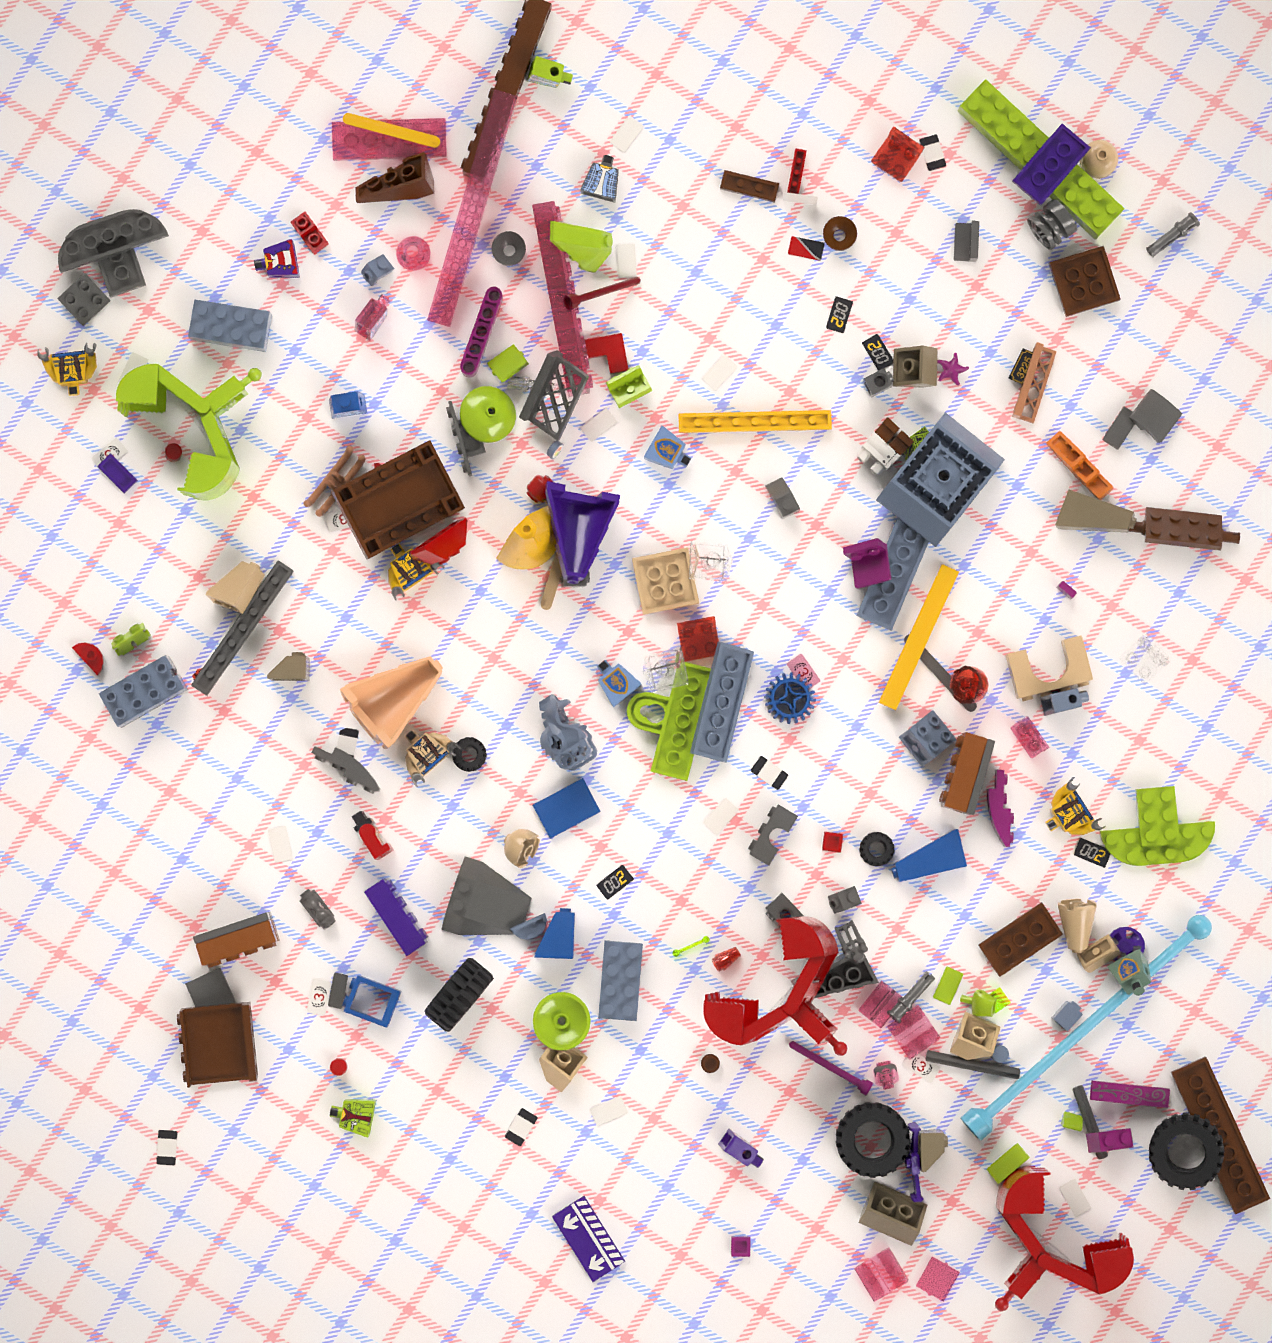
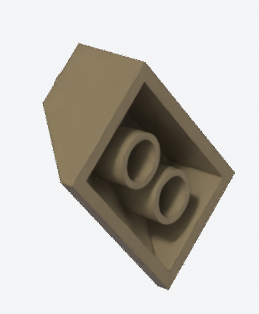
[858,1181,928,1246]

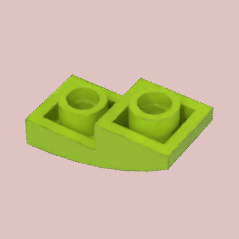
[986,1143,1030,1184]

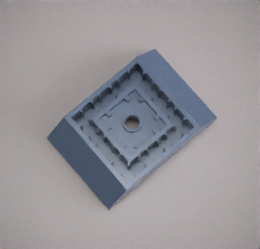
[876,412,1005,547]

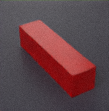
[787,148,807,194]

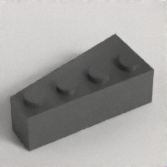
[791,946,879,999]

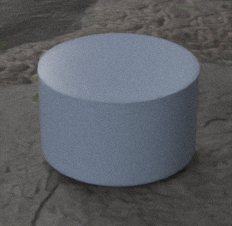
[990,1044,1009,1063]

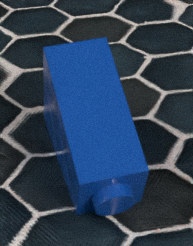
[534,908,575,959]

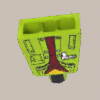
[329,1099,376,1138]

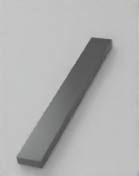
[191,560,294,696]

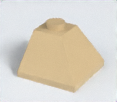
[950,1011,1001,1060]
[539,1047,588,1093]

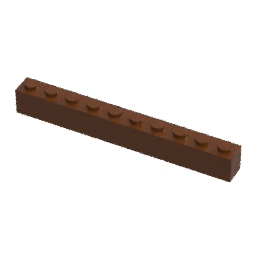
[460,0,552,183]

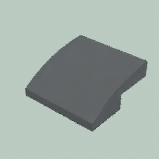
[1129,389,1183,443]

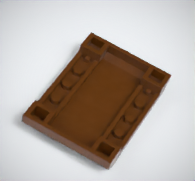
[331,440,465,560]

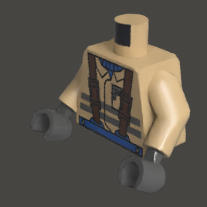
[405,729,461,787]

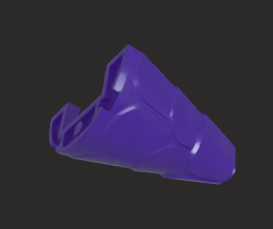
[545,481,620,584]

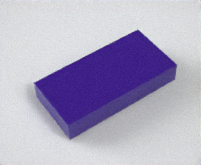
[97,453,138,494]

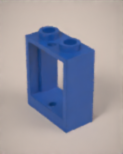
[342,975,402,1028]

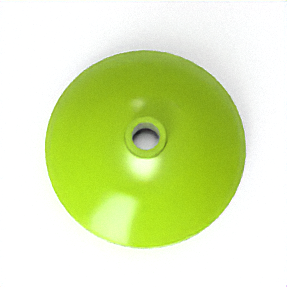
[459,386,516,443]
[533,992,591,1050]

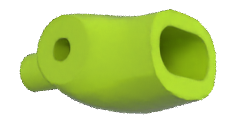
[960,990,997,1017]

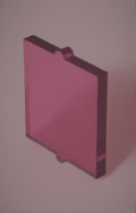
[915,1256,960,1302]

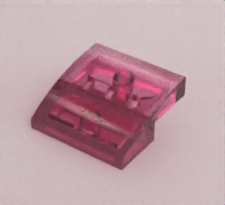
[887,1005,941,1060]
[854,1247,909,1302]

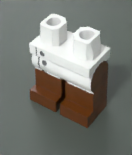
[857,417,914,476]

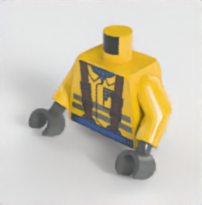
[37,342,97,396]
[388,544,445,601]
[1045,777,1106,835]

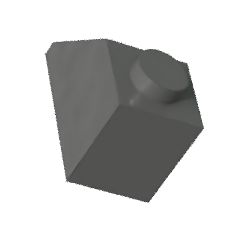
[765,477,800,520]

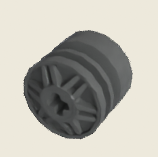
[1027,199,1078,250]

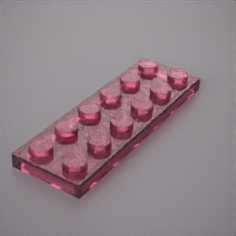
[332,118,447,161]

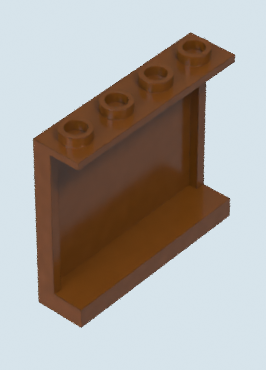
[177,1001,258,1088]

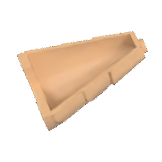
[340,656,443,749]

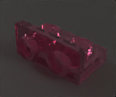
[1010,716,1050,758]

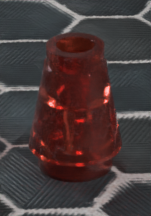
[711,947,741,972]

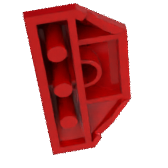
[410,518,468,565]

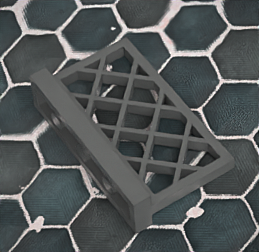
[519,350,589,441]

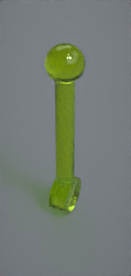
[672,936,710,957]

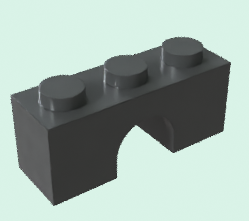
[748,804,798,866]

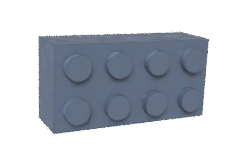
[188,299,272,352]
[598,940,643,1021]

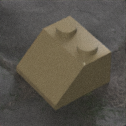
[893,345,938,388]
[267,652,310,681]
[918,1129,948,1172]

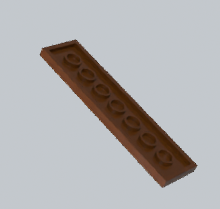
[1170,1056,1271,1215]

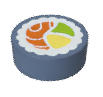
[546,440,564,460]

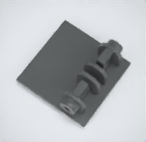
[57,273,111,326]

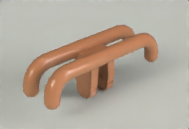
[303,445,366,517]

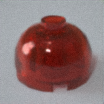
[950,665,989,704]

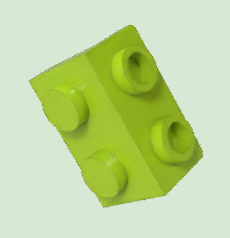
[606,365,653,409]

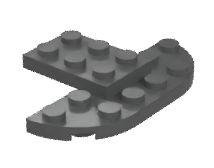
[58,209,169,298]

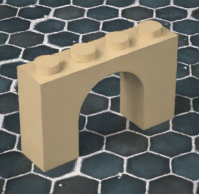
[1005,635,1093,702]

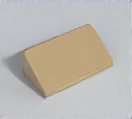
[1076,934,1121,973]

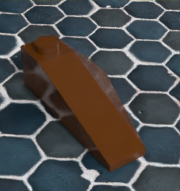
[355,152,435,203]

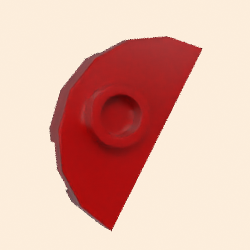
[71,642,104,676]

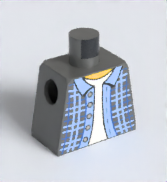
[580,155,619,203]

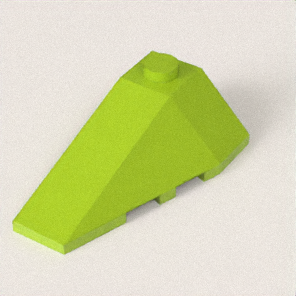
[550,221,613,273]

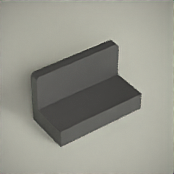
[953,220,980,262]

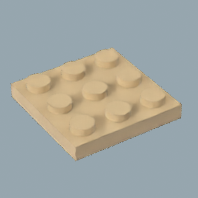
[632,547,699,615]

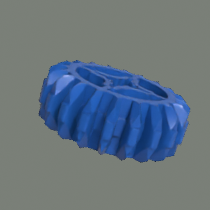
[764,672,816,724]

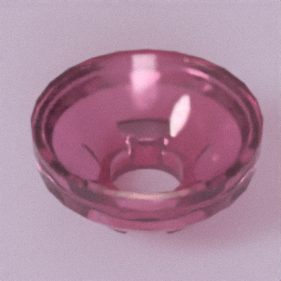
[396,236,431,271]

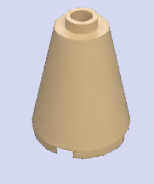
[1058,899,1097,953]

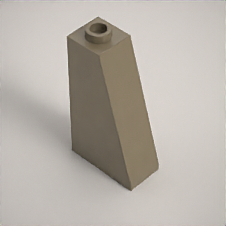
[1055,489,1137,533]

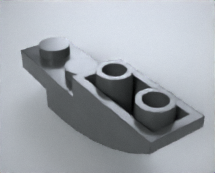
[311,746,381,794]

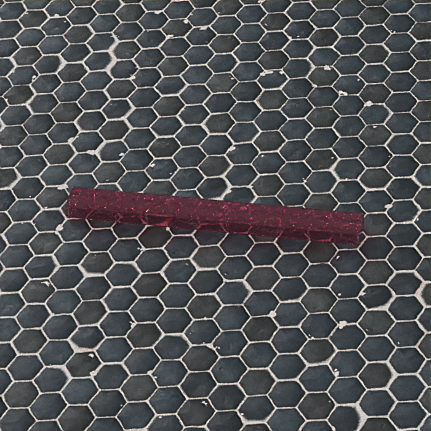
[427,89,518,328]

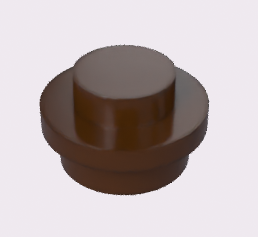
[701,1054,720,1073]

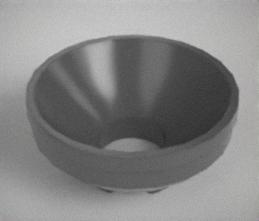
[491,231,526,266]

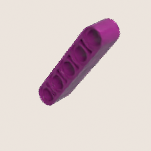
[460,286,503,378]

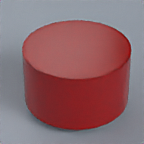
[165,443,182,462]
[330,1058,348,1076]

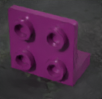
[842,538,891,589]

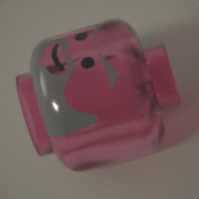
[872,1060,900,1090]

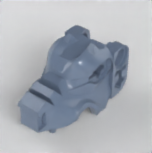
[539,694,598,771]

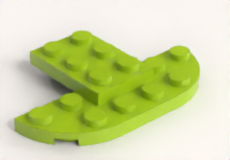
[1099,786,1215,866]

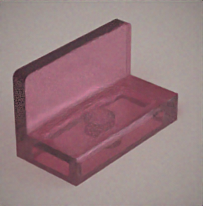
[858,980,902,1028]

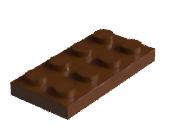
[978,902,1063,977]

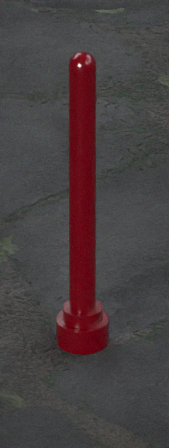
[563,277,641,310]

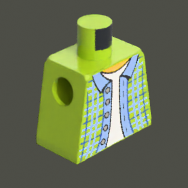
[527,56,573,88]

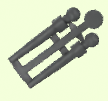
[834,920,868,963]

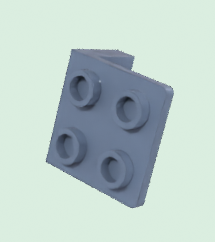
[898,710,956,767]

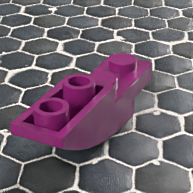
[987,769,1014,847]

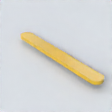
[343,113,440,148]

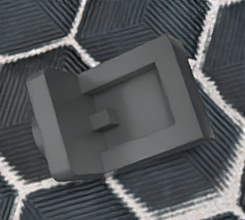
[828,886,862,914]

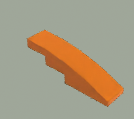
[1046,430,1114,500]

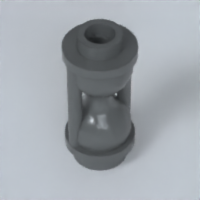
[299,889,336,930]

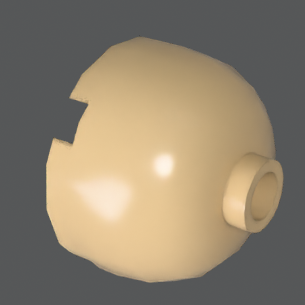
[1080,139,1119,179]
[504,829,540,868]

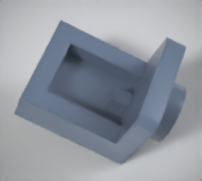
[361,254,395,286]

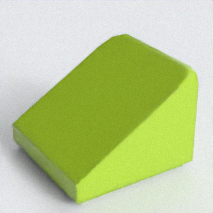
[1060,1111,1083,1132]

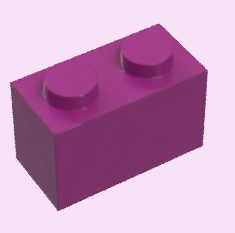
[1086,1128,1134,1153]

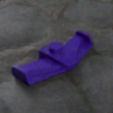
[905,1122,924,1202]

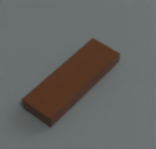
[720,170,780,203]

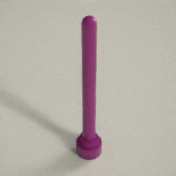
[789,1041,873,1096]

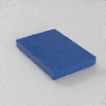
[532,778,601,839]

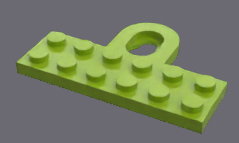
[627,660,711,781]

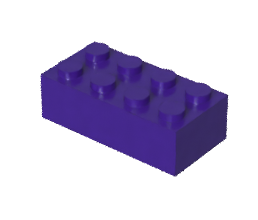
[364,878,429,956]

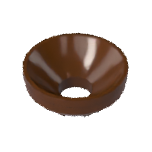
[823,216,858,251]

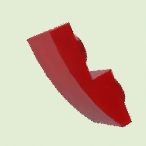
[290,211,329,255]

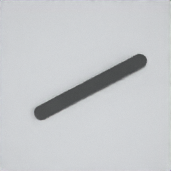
[904,634,977,712]

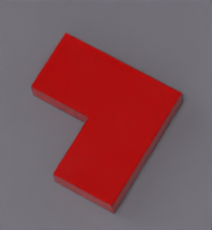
[585,333,629,374]

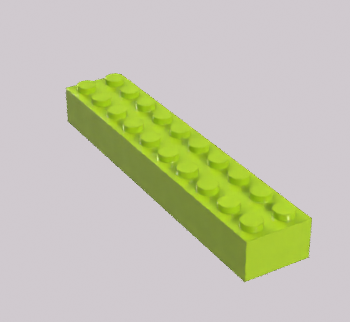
[957,79,1125,240]

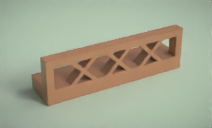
[1012,342,1057,424]

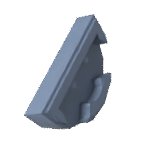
[509,913,547,940]

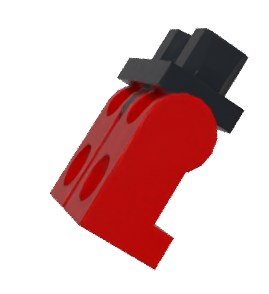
[351,811,394,860]

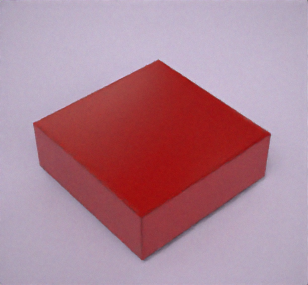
[822,831,843,853]

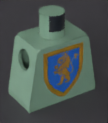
[1107,949,1151,996]

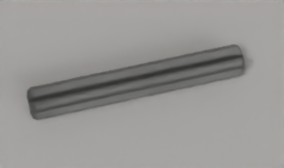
[1072,1085,1108,1160]

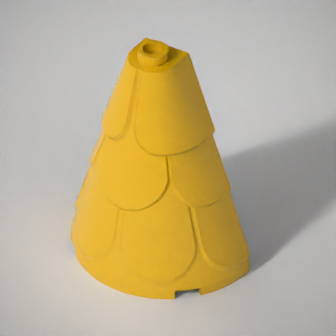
[496,505,556,570]

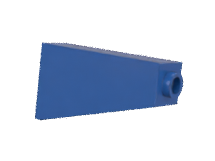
[891,829,967,882]

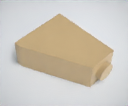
[205,561,265,614]

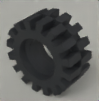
[452,737,487,772]
[859,832,895,866]

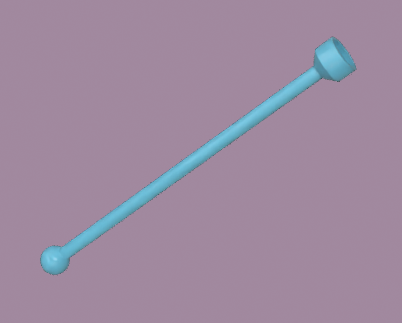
[960,915,1212,1141]

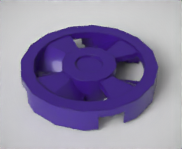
[1109,926,1145,961]

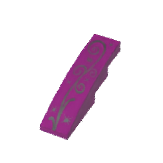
[1089,1080,1170,1108]

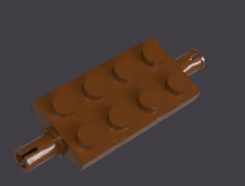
[1129,507,1241,551]

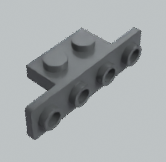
[446,401,486,477]

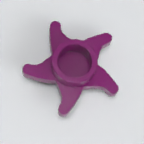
[937,352,969,386]

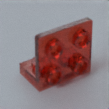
[871,126,925,183]
[677,616,719,662]

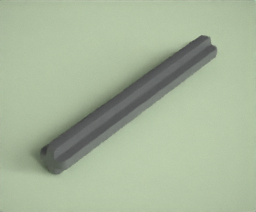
[925,1050,1021,1079]

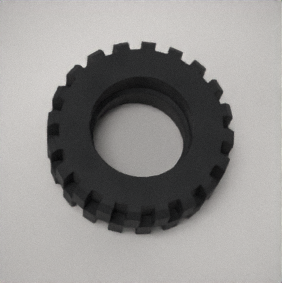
[424,958,494,1032]
[835,1102,911,1178]
[1148,1113,1224,1190]

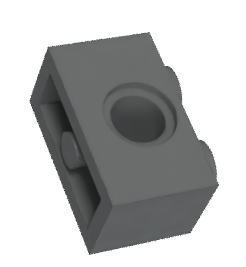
[765,892,804,929]

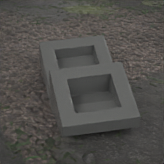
[1102,406,1135,450]

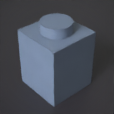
[1051,1001,1083,1032]

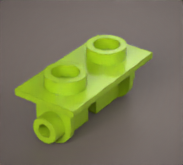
[111,622,151,656]

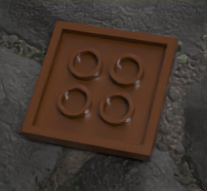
[1048,246,1121,317]

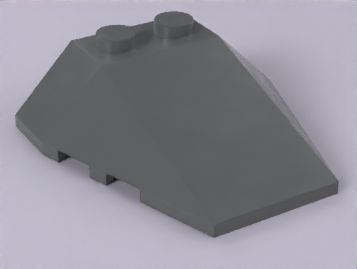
[441,856,532,935]

